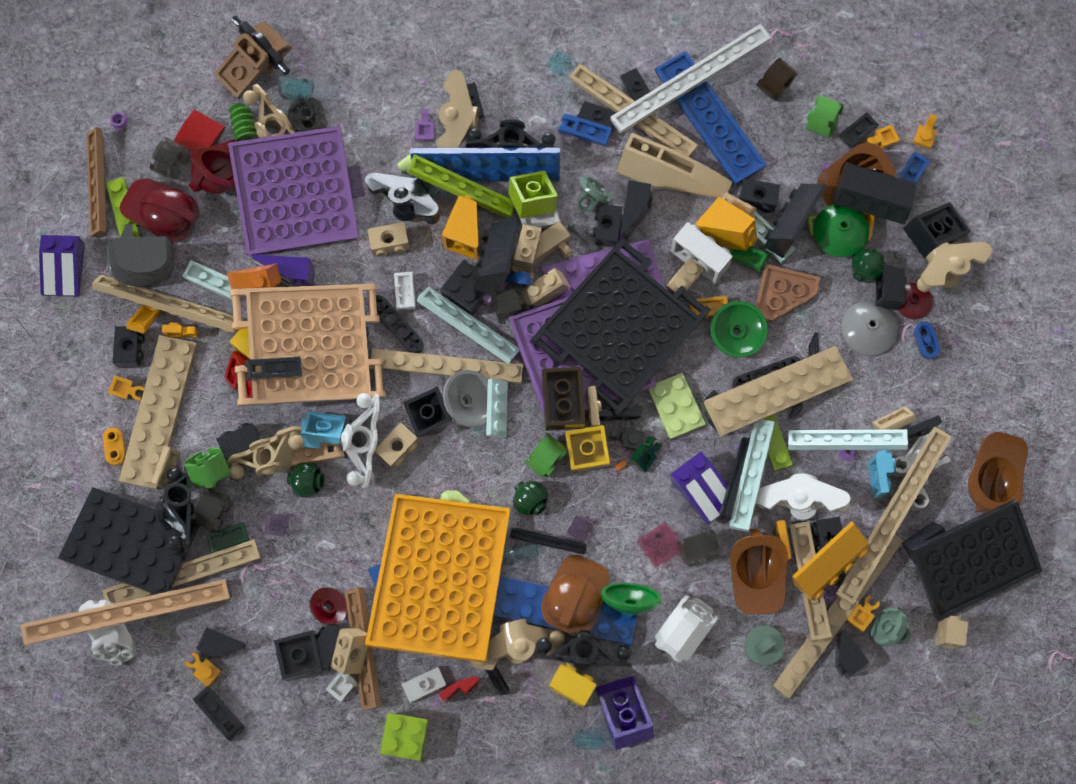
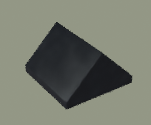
[403,386,452,438]

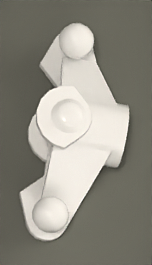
[340,393,379,489]
[756,474,850,521]

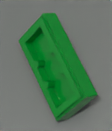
[729,246,769,272]

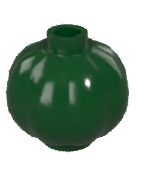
[851,248,886,283]
[287,462,325,498]
[513,481,548,516]

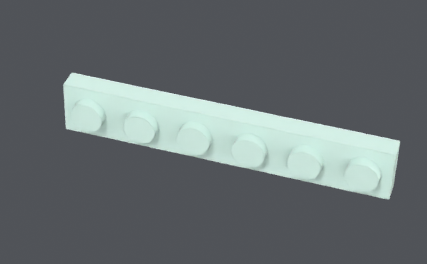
[417,287,520,364]
[729,419,775,532]
[788,430,908,450]

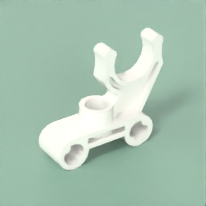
[892,432,950,512]

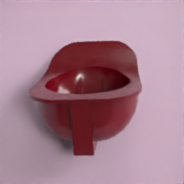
[188,139,236,194]
[120,178,199,242]

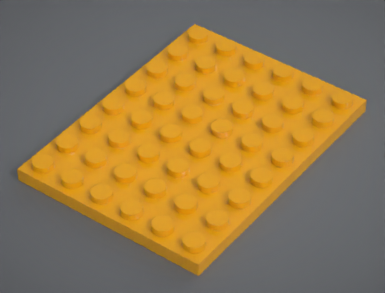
[365,494,511,663]

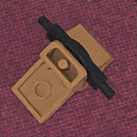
[213,15,293,99]

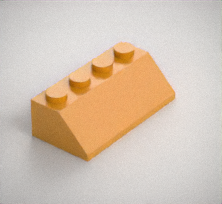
[793,521,869,601]

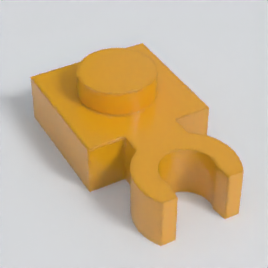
[162,323,198,338]
[108,375,144,401]
[846,595,880,632]
[185,653,222,686]

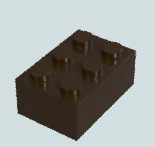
[541,366,585,431]

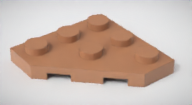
[755,264,820,323]

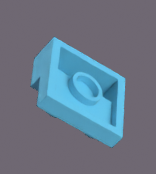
[299,412,346,448]
[868,450,896,500]

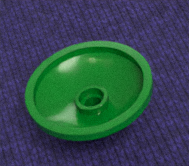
[813,204,870,258]
[710,301,768,358]
[601,583,661,616]

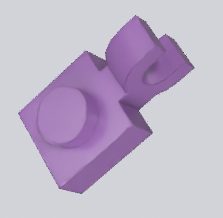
[415,109,434,142]

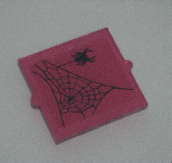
[637,522,684,568]

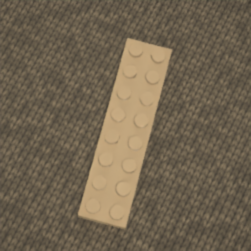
[119,335,198,490]
[703,346,853,437]

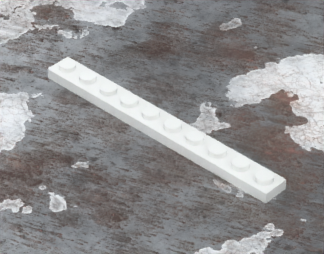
[610,24,771,134]

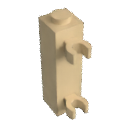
[508,221,572,281]

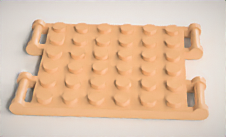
[230,284,386,406]

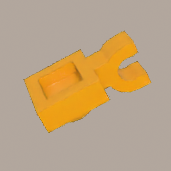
[913,114,937,150]
[866,125,900,149]

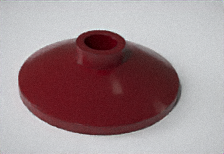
[897,283,932,319]
[309,587,347,625]

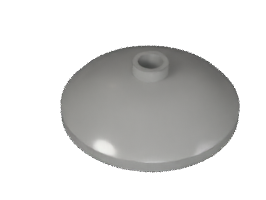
[841,301,898,356]
[443,370,488,427]

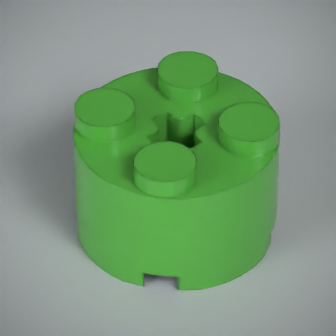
[806,95,844,139]
[524,433,567,478]
[184,447,231,488]

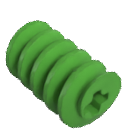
[228,103,258,142]

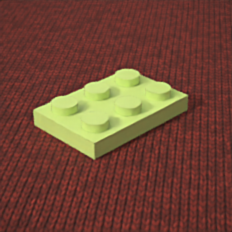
[648,373,706,440]

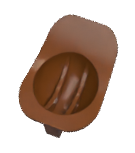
[817,143,895,206]
[968,432,1028,513]
[730,528,788,615]
[541,555,609,634]

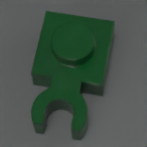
[630,436,662,473]

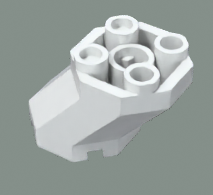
[655,595,718,663]
[79,600,136,666]

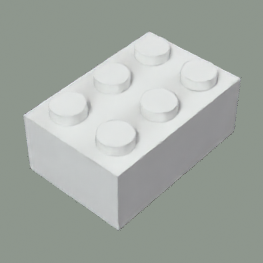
[671,222,733,285]

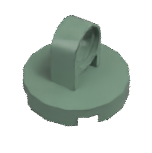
[578,175,613,212]
[871,607,911,647]
[744,625,785,666]

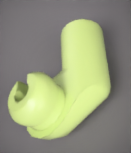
[440,490,470,503]

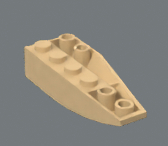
[616,133,732,198]

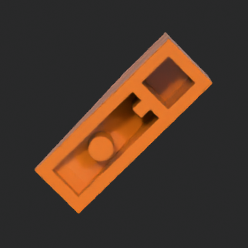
[226,263,282,290]

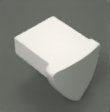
[326,672,358,702]

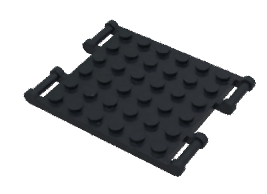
[530,237,711,416]

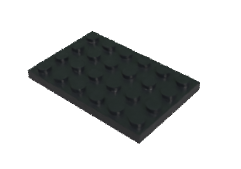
[58,487,199,595]
[909,499,1043,621]

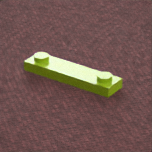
[764,414,793,472]

